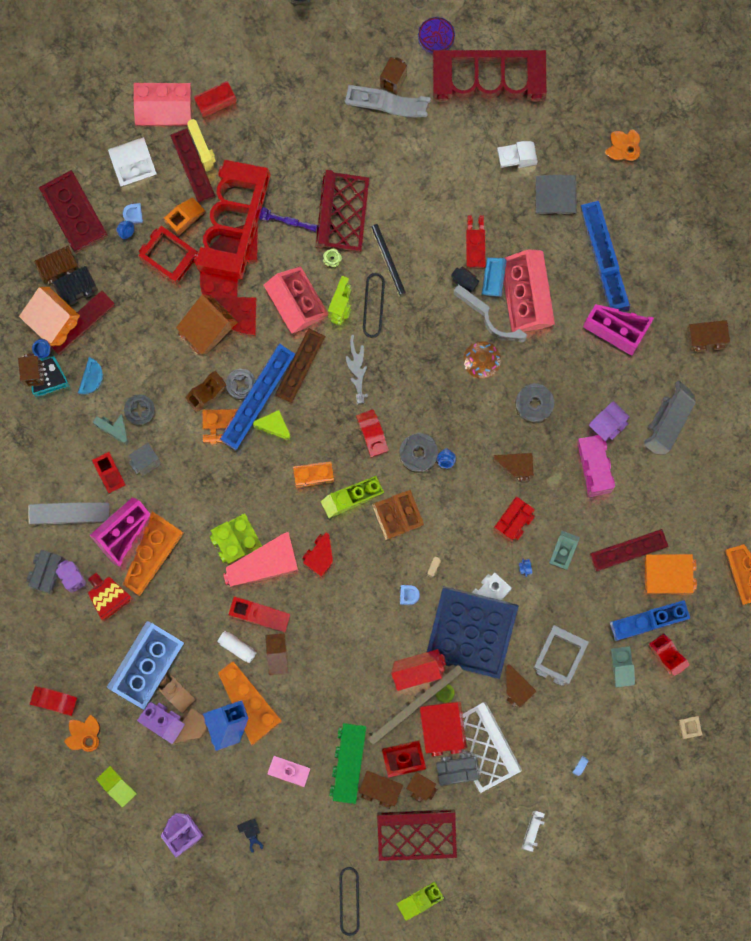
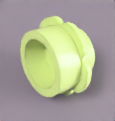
[323,249,342,267]

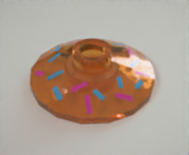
[463,341,501,379]

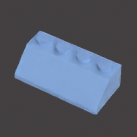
[107,621,184,710]

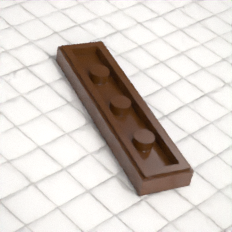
[275,328,326,404]

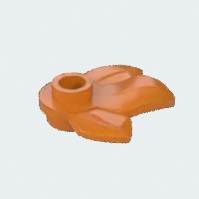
[605,129,641,161]
[64,715,99,752]

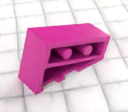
[583,304,654,355]
[577,435,615,497]
[89,497,150,567]

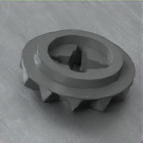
[124,394,155,425]

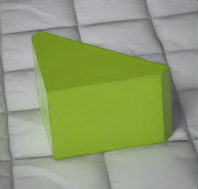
[253,410,291,441]
[96,766,137,807]

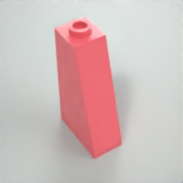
[223,532,298,588]

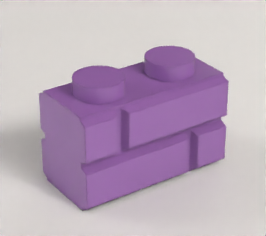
[56,560,87,593]

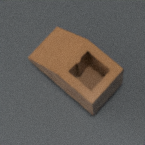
[157,671,196,713]
[173,708,208,744]

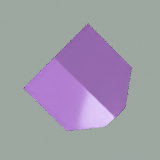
[161,813,203,858]

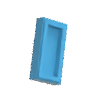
[482,258,507,297]

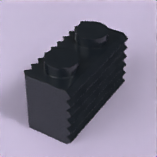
[52,266,97,306]

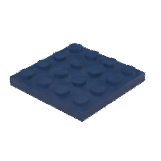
[427,586,519,679]

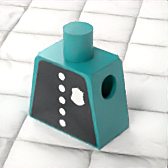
[31,356,70,397]

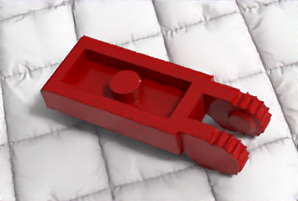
[466,215,486,268]

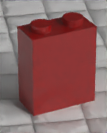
[391,649,446,691]
[420,701,467,756]

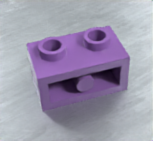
[137,702,185,744]

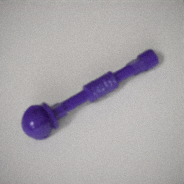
[259,207,318,232]

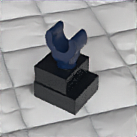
[237,818,263,853]

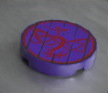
[418,17,455,54]

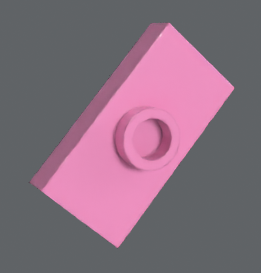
[268,756,310,787]

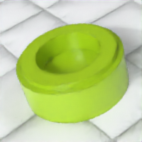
[435,684,455,703]

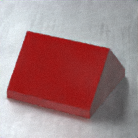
[382,740,426,778]

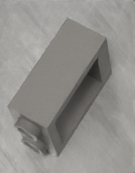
[533,625,589,686]

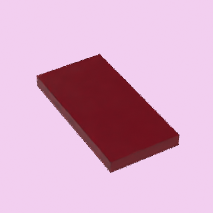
[39,170,108,253]

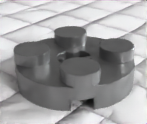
[516,383,554,422]
[400,433,438,472]

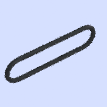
[363,273,385,338]
[339,867,360,936]

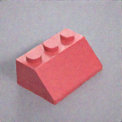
[134,83,192,126]
[264,266,328,334]

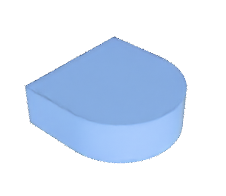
[123,203,143,224]
[400,585,420,605]
[572,756,589,776]

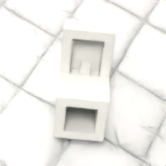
[497,141,538,168]

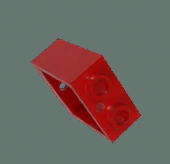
[138,226,198,285]

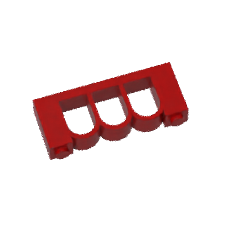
[194,160,271,279]

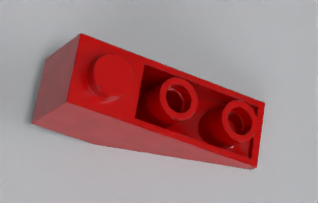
[228,596,290,633]

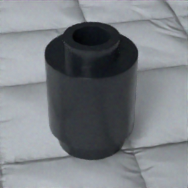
[451,266,480,293]

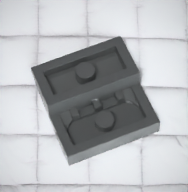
[536,175,577,215]

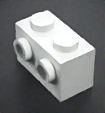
[472,573,512,600]

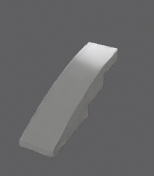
[28,503,109,524]

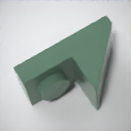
[93,414,129,445]
[549,531,580,570]
[610,646,635,688]

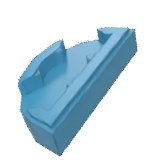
[78,357,103,395]

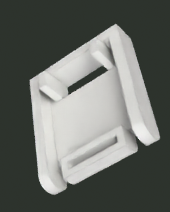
[521,811,545,852]

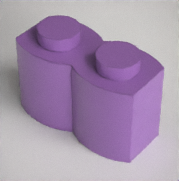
[589,401,630,441]

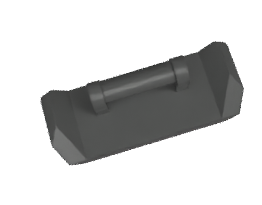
[644,381,696,455]

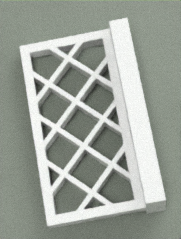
[459,702,522,793]

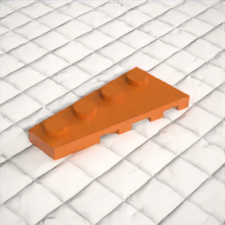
[123,511,184,596]
[218,661,282,746]

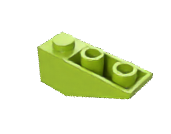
[321,476,384,518]

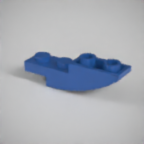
[610,600,690,641]

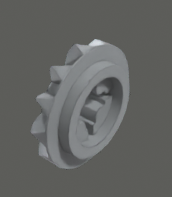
[226,369,256,399]

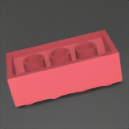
[504,249,555,332]

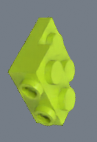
[328,276,351,325]
[209,513,262,565]

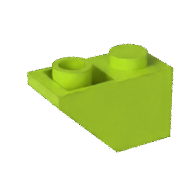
[396,881,444,921]

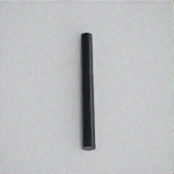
[371,224,406,296]

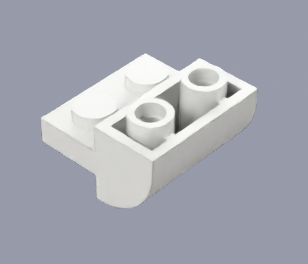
[108,137,156,186]

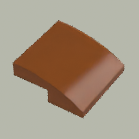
[372,490,424,540]

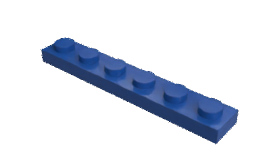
[219,344,295,450]

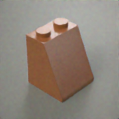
[176,295,238,355]

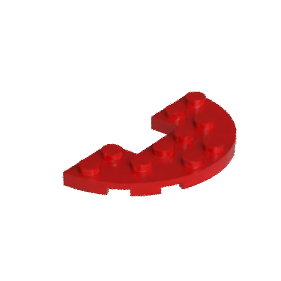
[200,224,258,336]

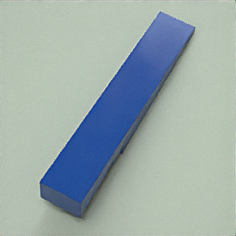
[581,201,630,312]

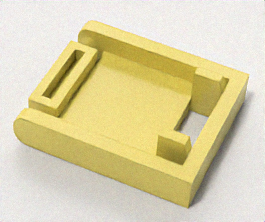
[187,119,216,172]

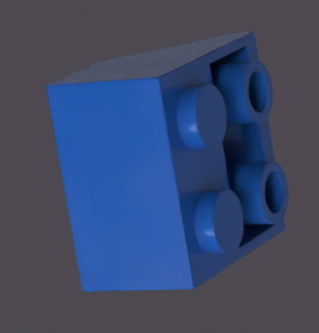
[203,700,248,751]

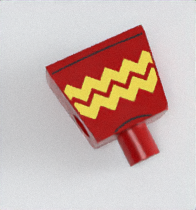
[88,573,133,621]

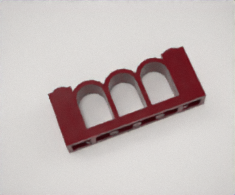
[433,50,547,102]

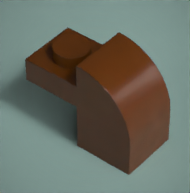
[185,370,227,413]

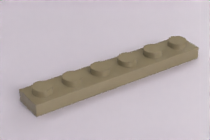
[368,665,464,745]

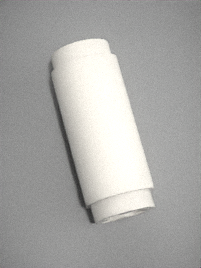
[217,631,257,663]

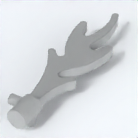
[346,335,368,404]

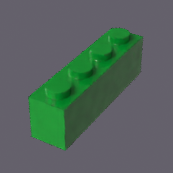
[329,723,366,804]

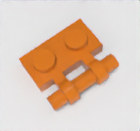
[203,409,238,444]

